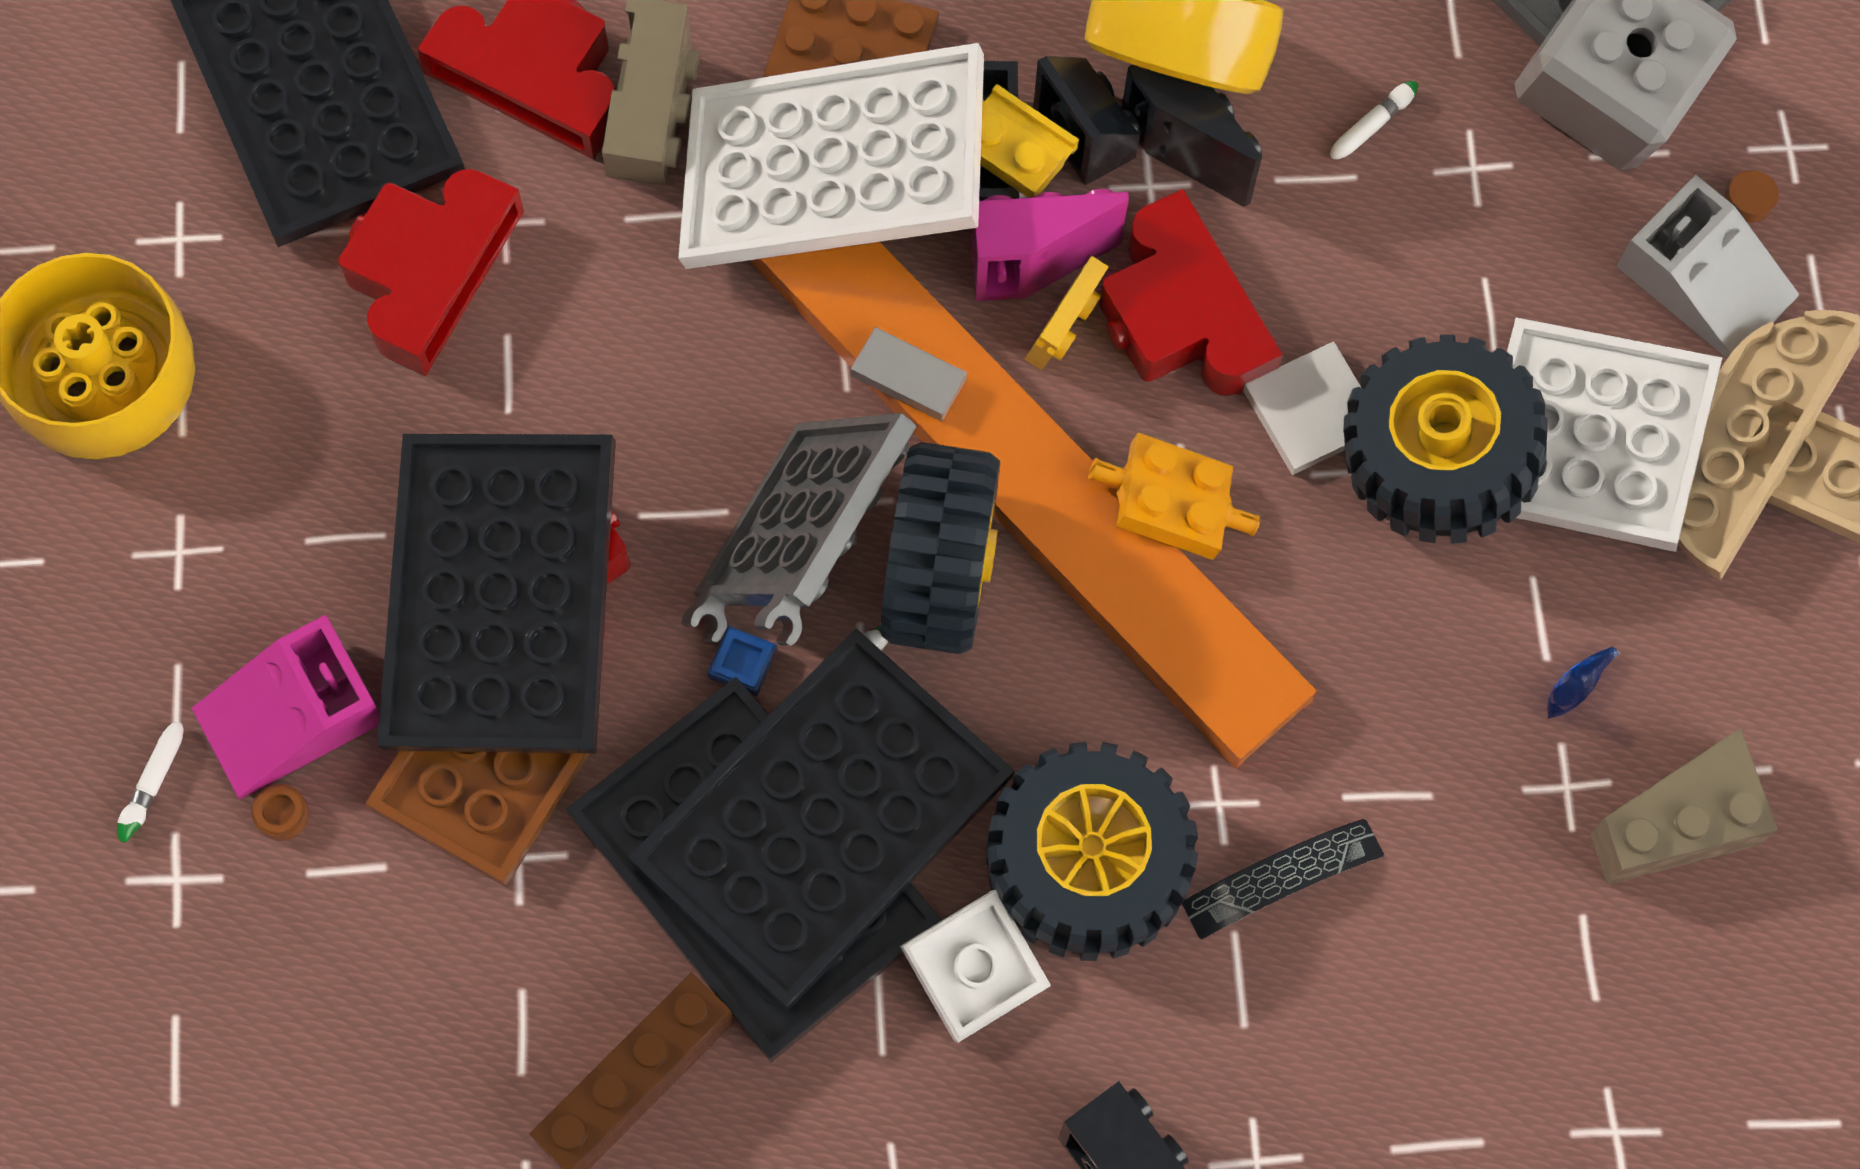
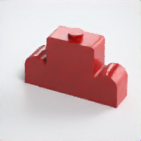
[417,0,614,160]
[338,169,524,377]
[1099,189,1283,396]

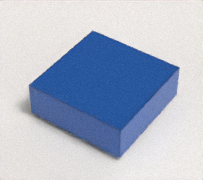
[707,626,777,697]

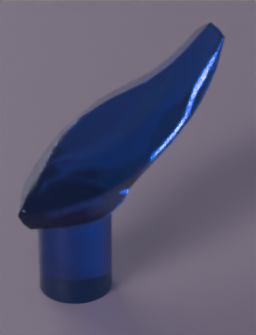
[1547,647,1620,719]

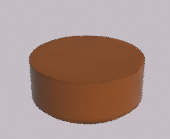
[1724,170,1779,223]
[251,784,309,841]

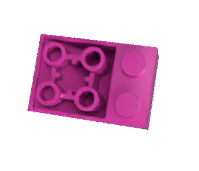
[971,189,1129,301]
[192,614,380,800]

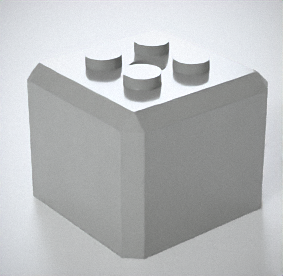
[1514,0,1737,171]

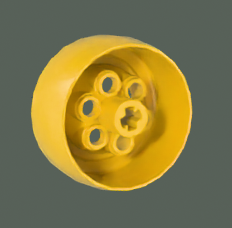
[1084,0,1284,94]
[0,253,196,460]

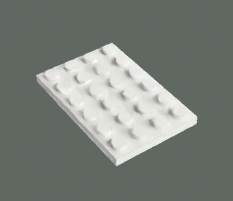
[678,43,984,269]

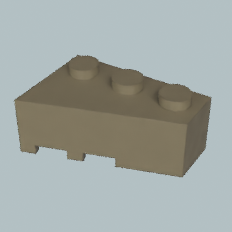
[602,0,700,185]
[1590,728,1778,885]

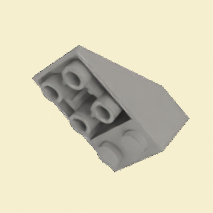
[1616,175,1799,358]

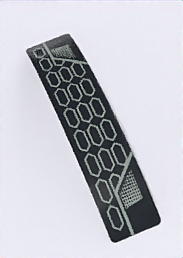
[1182,819,1384,939]

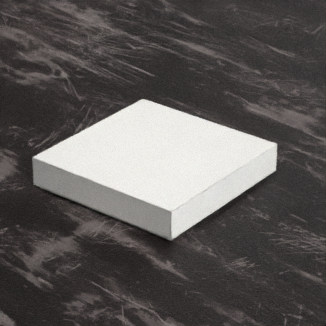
[1243,341,1361,475]
[900,890,1051,1043]

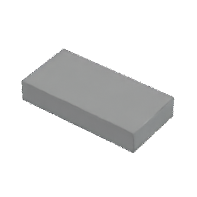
[851,327,967,421]

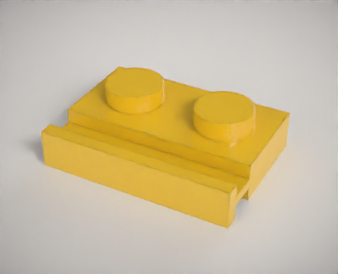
[980,84,1079,198]
[1024,256,1109,370]

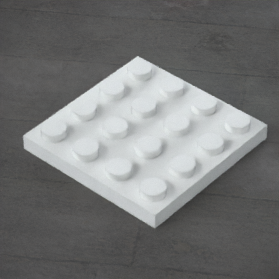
[1507,318,1722,552]

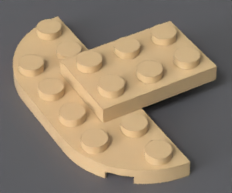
[1678,310,1860,581]

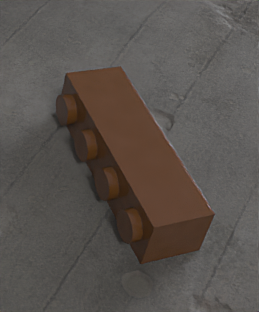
[529,972,734,1169]

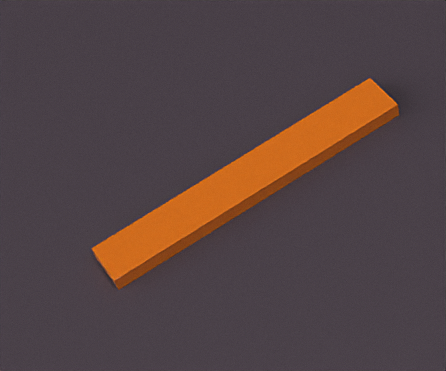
[749,242,1317,769]

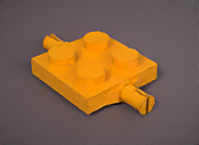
[1088,432,1260,560]

